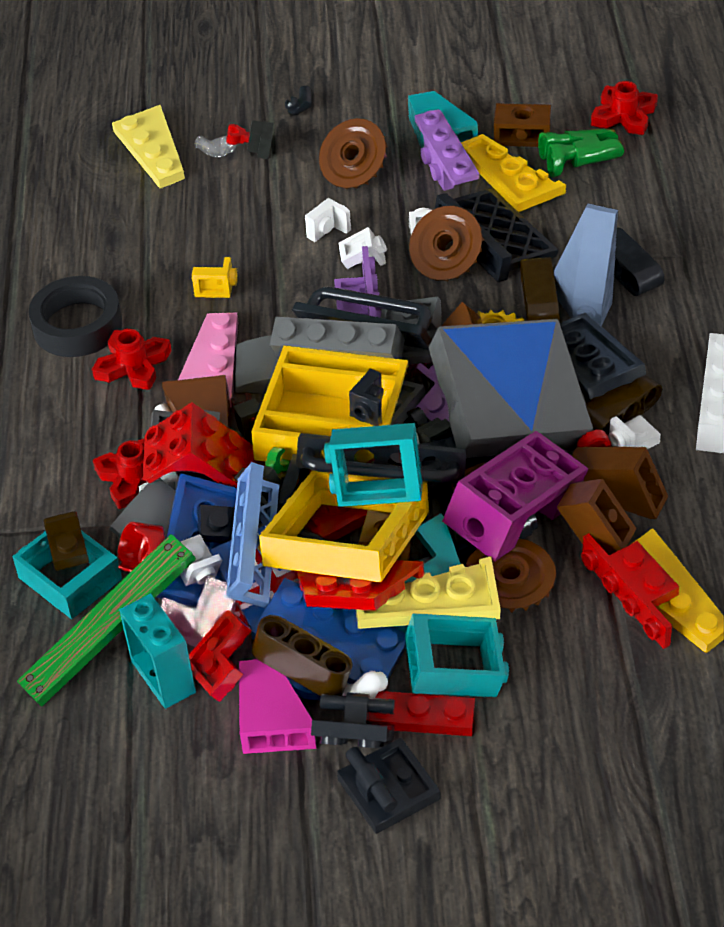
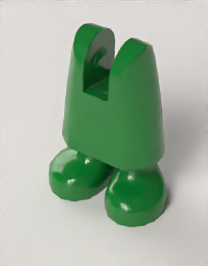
[538,129,625,177]

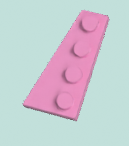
[178,312,238,407]

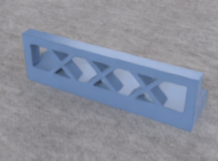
[226,462,279,608]

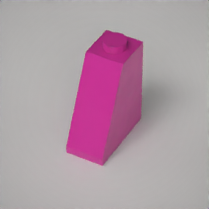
[239,658,316,754]

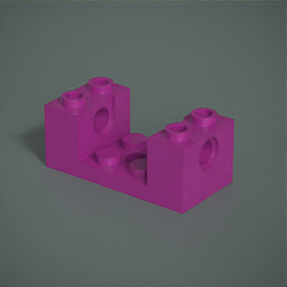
[442,431,588,561]

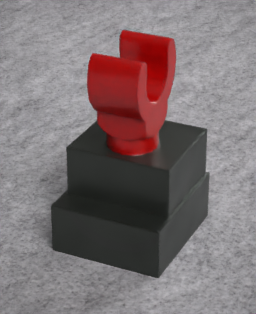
[226,120,274,159]

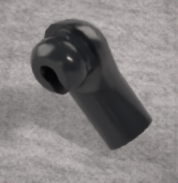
[285,85,312,115]

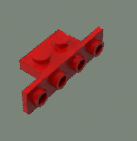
[581,533,680,649]

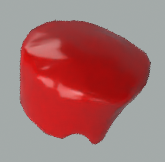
[118,521,165,572]

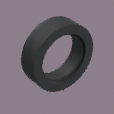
[28,276,122,357]

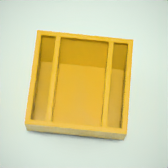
[251,346,408,463]

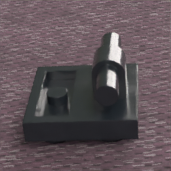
[311,692,395,748]
[337,738,441,834]

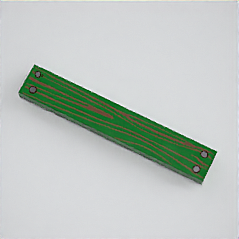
[17,534,196,707]

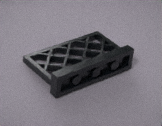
[435,188,558,282]

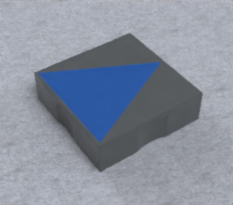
[429,319,593,459]

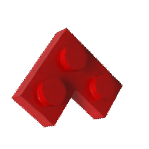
[189,609,252,702]

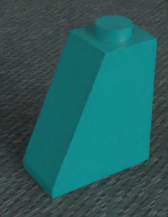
[408,91,478,148]

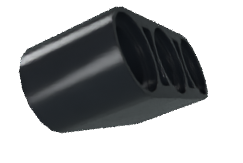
[614,227,665,296]

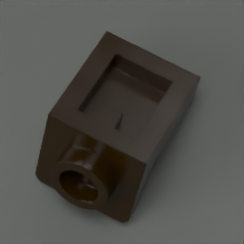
[43,511,89,571]

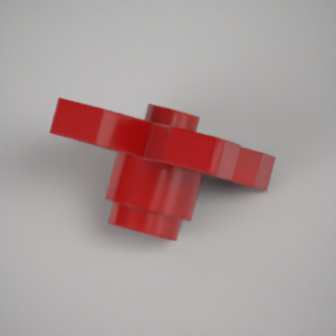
[591,81,658,135]
[92,329,172,390]
[93,438,147,509]

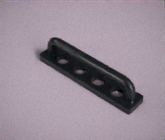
[292,287,432,350]
[296,433,467,484]

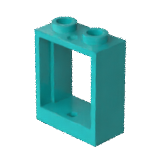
[324,423,423,507]
[12,530,122,620]
[119,593,196,709]
[405,613,509,697]

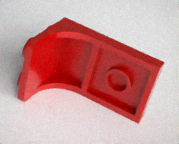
[143,402,265,488]

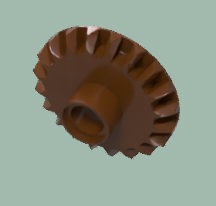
[319,118,388,190]
[409,206,484,281]
[466,538,556,613]

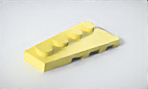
[112,105,185,189]
[356,556,501,629]

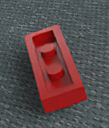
[369,691,475,736]

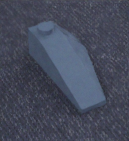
[554,204,618,326]

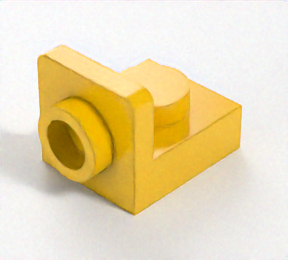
[192,257,237,298]

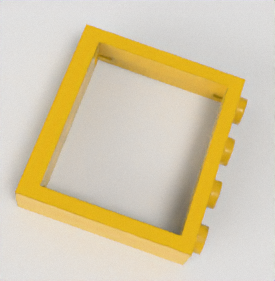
[258,471,429,582]

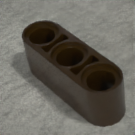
[520,257,559,321]
[585,375,663,436]
[252,615,353,696]

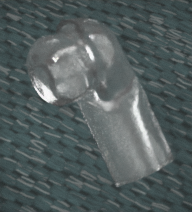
[195,136,237,158]

